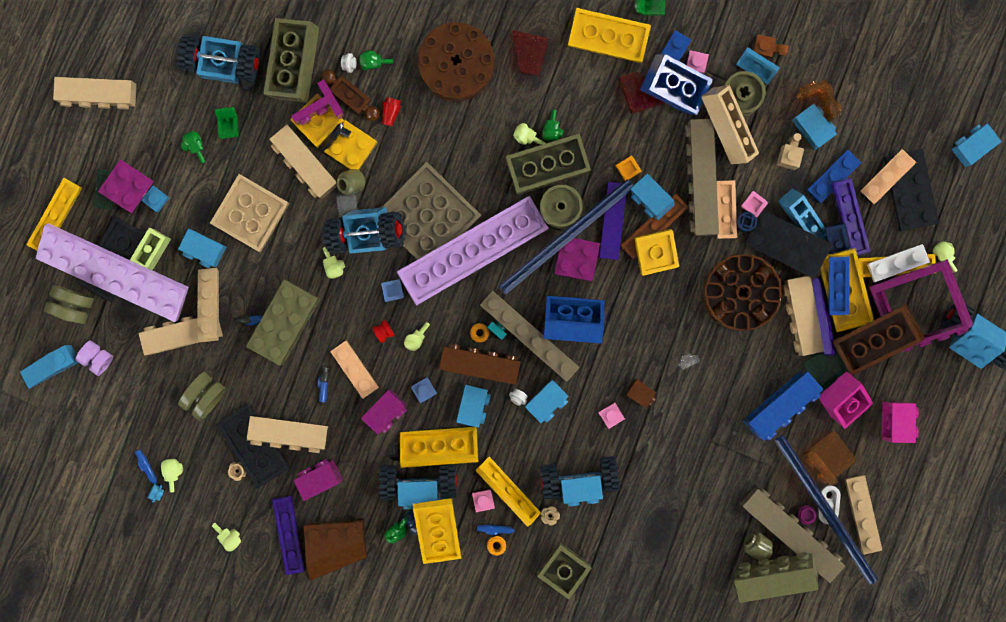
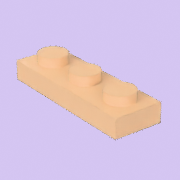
[860,149,917,204]
[717,180,737,239]
[330,341,379,399]

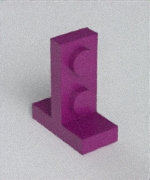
[291,79,345,125]

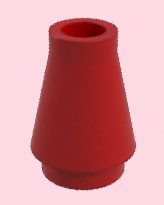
[382,97,401,126]

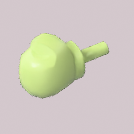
[513,123,546,145]
[932,241,957,273]
[322,247,345,279]
[404,322,430,351]
[161,459,183,492]
[212,523,241,551]

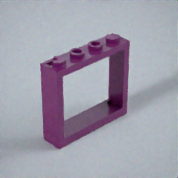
[870,259,973,352]

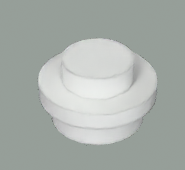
[341,53,357,73]
[509,389,528,406]

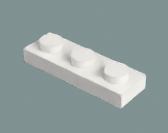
[867,244,930,282]

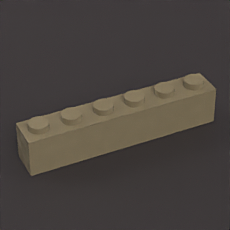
[685,119,719,236]
[480,291,580,382]
[740,487,845,583]

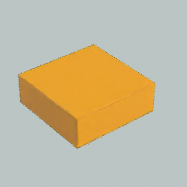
[615,155,642,181]

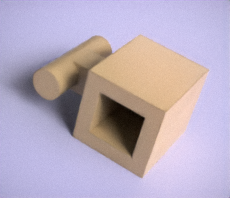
[776,133,804,170]

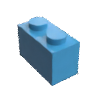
[792,104,837,150]
[951,123,1002,167]
[631,173,675,220]
[178,229,226,269]
[525,380,569,423]
[457,384,491,428]

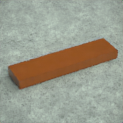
[620,194,689,259]

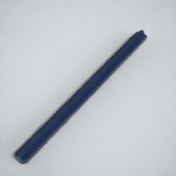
[499,180,634,294]
[775,435,878,585]

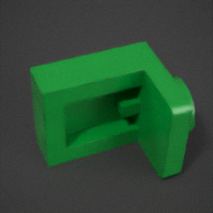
[635,0,666,16]
[215,107,239,139]

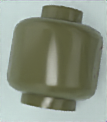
[337,169,366,196]
[744,532,773,561]

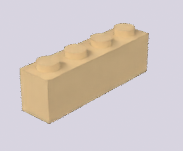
[53,77,136,109]
[701,85,759,164]
[270,125,337,200]
[782,276,824,356]
[139,316,223,356]
[247,416,328,453]

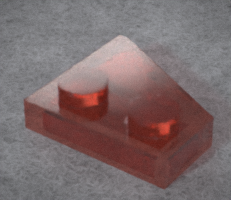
[512,30,549,77]
[619,72,665,114]

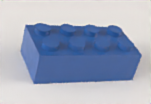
[742,371,823,440]

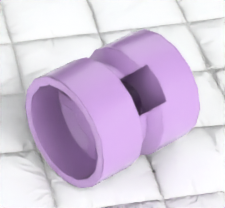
[75,340,113,376]

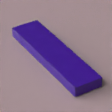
[831,178,871,256]
[599,182,626,260]
[812,278,836,356]
[272,495,306,575]

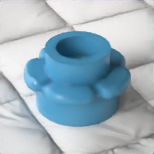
[147,484,164,502]

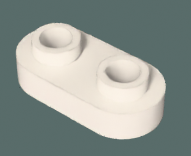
[817,485,841,524]

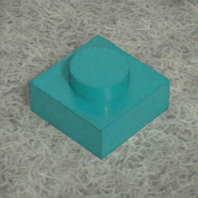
[488,322,507,340]

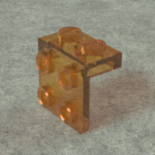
[796,80,841,121]
[803,432,856,486]

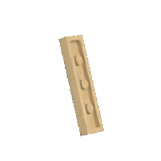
[197,268,219,342]
[844,475,882,554]

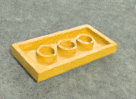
[568,8,651,64]
[820,248,874,332]
[400,427,478,468]
[413,498,461,564]

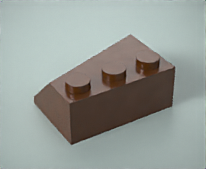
[304,519,367,581]

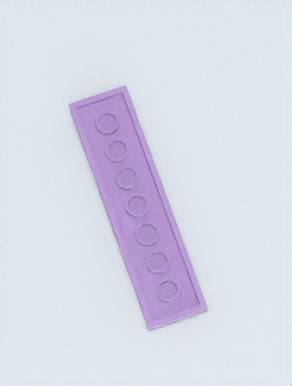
[397,196,549,306]
[35,223,189,322]

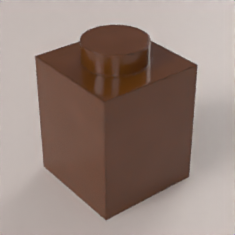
[625,379,656,408]

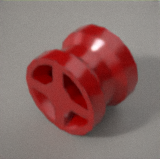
[372,320,395,343]

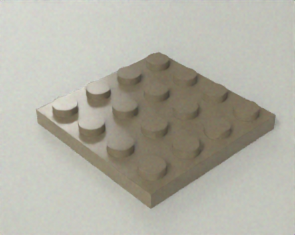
[383,162,482,260]

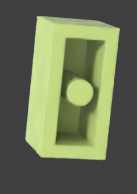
[130,228,171,271]

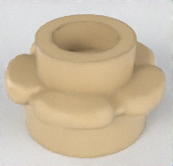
[228,462,247,481]
[541,506,560,525]

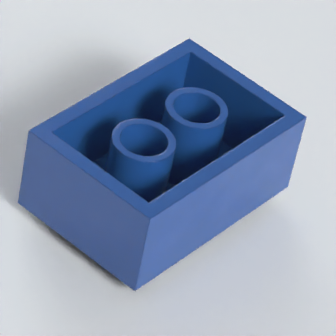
[640,54,713,115]
[544,296,604,344]

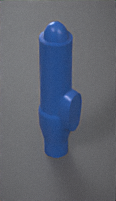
[135,450,157,484]
[477,524,515,535]

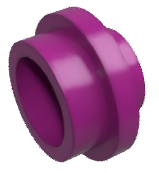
[797,505,817,525]

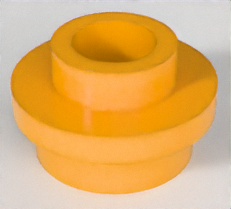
[470,323,489,342]
[487,536,506,556]

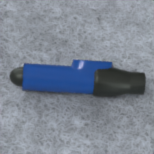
[236,315,264,326]
[318,368,329,405]

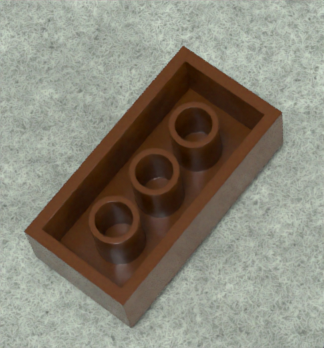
[833,304,925,376]
[439,343,520,385]

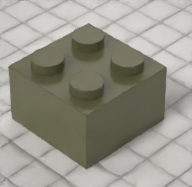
[537,542,592,599]

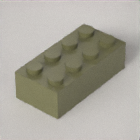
[264,18,319,103]
[506,133,591,195]
[246,279,320,366]
[734,552,818,603]

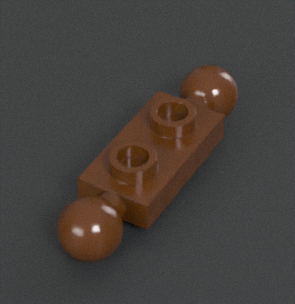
[321,69,380,121]

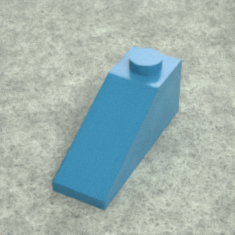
[778,189,827,240]
[20,345,78,389]

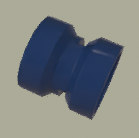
[737,212,757,233]
[400,509,417,534]

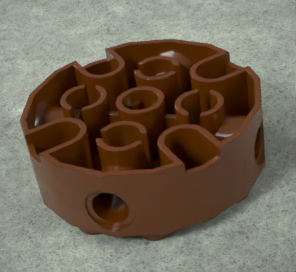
[418,22,495,102]
[702,254,782,331]

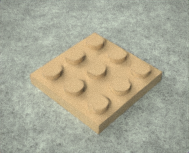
[210,174,290,253]

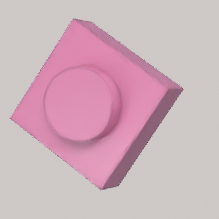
[686,50,709,74]
[740,191,769,218]
[598,402,625,429]
[472,489,495,512]

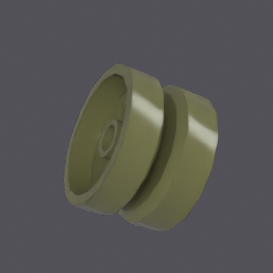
[723,71,766,117]
[540,185,583,229]
[43,285,94,324]
[178,372,226,422]

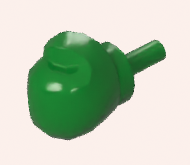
[359,50,393,71]
[542,110,564,142]
[180,131,206,164]
[385,517,408,544]

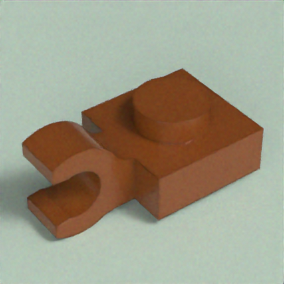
[753,35,789,58]

